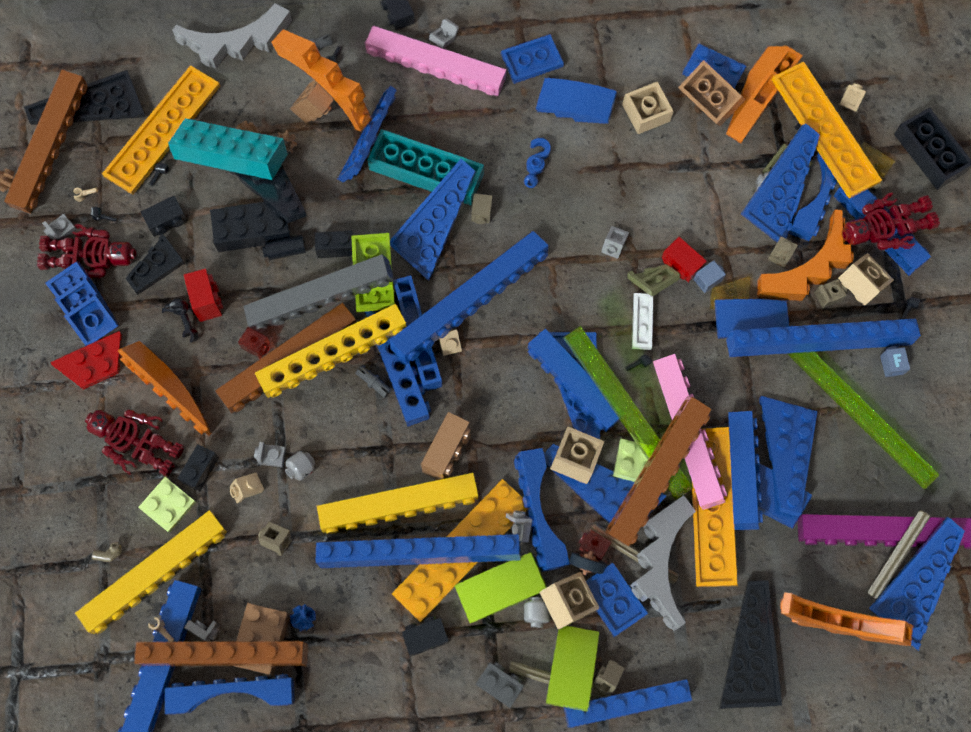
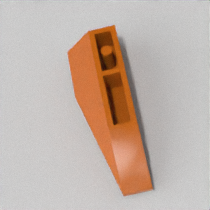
[726,46,803,143]
[118,341,212,436]

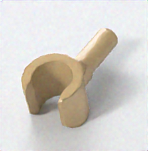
[73,187,98,202]
[148,617,174,642]

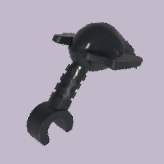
[162,298,198,343]

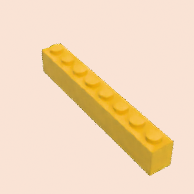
[317,473,478,534]
[75,510,227,634]

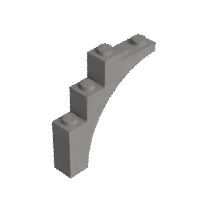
[172,4,292,68]
[630,495,696,631]

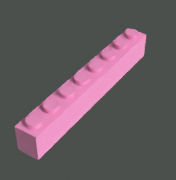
[365,26,506,96]
[653,354,727,510]

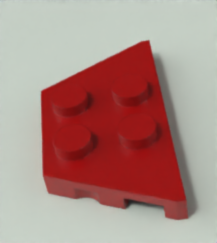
[50,331,122,390]

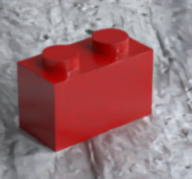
[661,237,707,283]

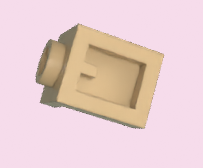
[839,83,866,112]

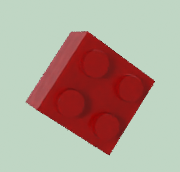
[183,268,224,322]

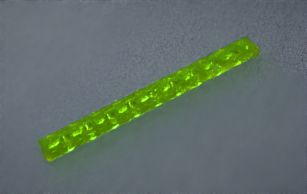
[563,326,693,499]
[787,352,939,489]

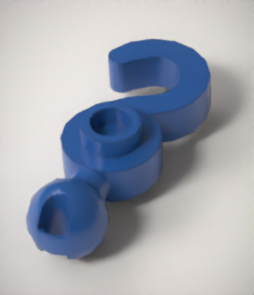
[524,138,551,188]

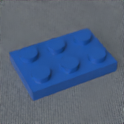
[501,35,564,84]
[682,44,746,89]
[586,563,648,637]

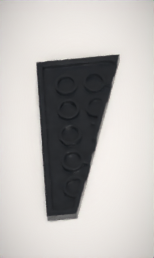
[24,70,146,125]
[229,165,307,223]
[719,581,782,709]

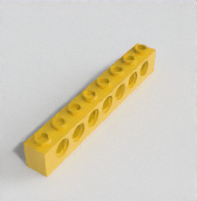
[255,304,407,398]

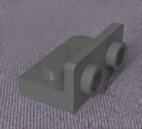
[476,662,524,708]

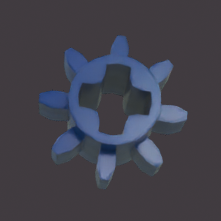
[290,604,316,631]

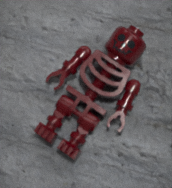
[842,193,940,250]
[37,224,137,279]
[85,409,184,477]

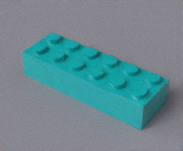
[168,118,288,180]
[367,129,484,205]

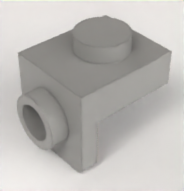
[429,18,459,49]

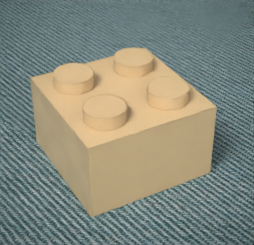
[623,82,673,134]
[838,253,894,305]
[550,427,604,484]
[540,572,600,629]

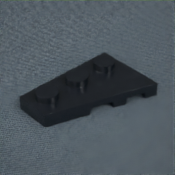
[125,233,185,295]

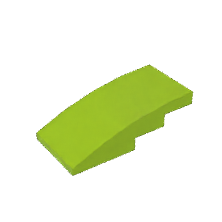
[351,233,395,312]
[455,552,547,623]
[546,626,599,712]

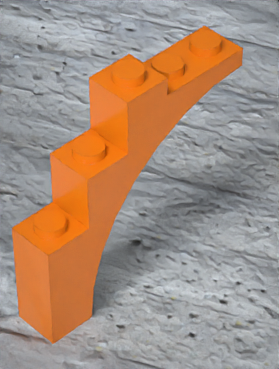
[271,29,372,132]
[757,210,854,301]
[780,593,913,646]

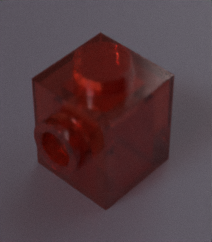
[238,327,270,359]
[579,530,612,560]

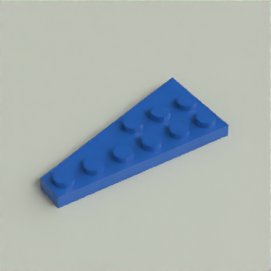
[759,396,817,517]
[544,444,667,524]

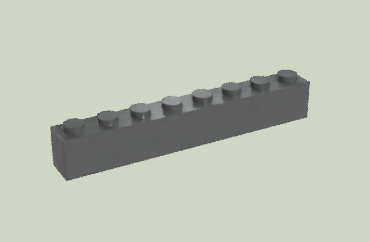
[244,254,394,332]

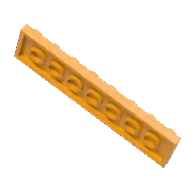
[772,61,882,199]
[102,65,220,195]
[692,427,738,587]
[392,479,528,623]

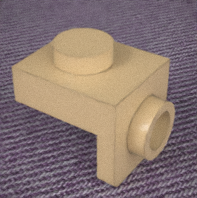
[439,327,462,356]
[230,472,264,503]

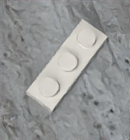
[632,293,653,350]

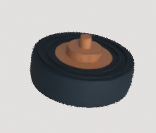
[569,551,606,575]

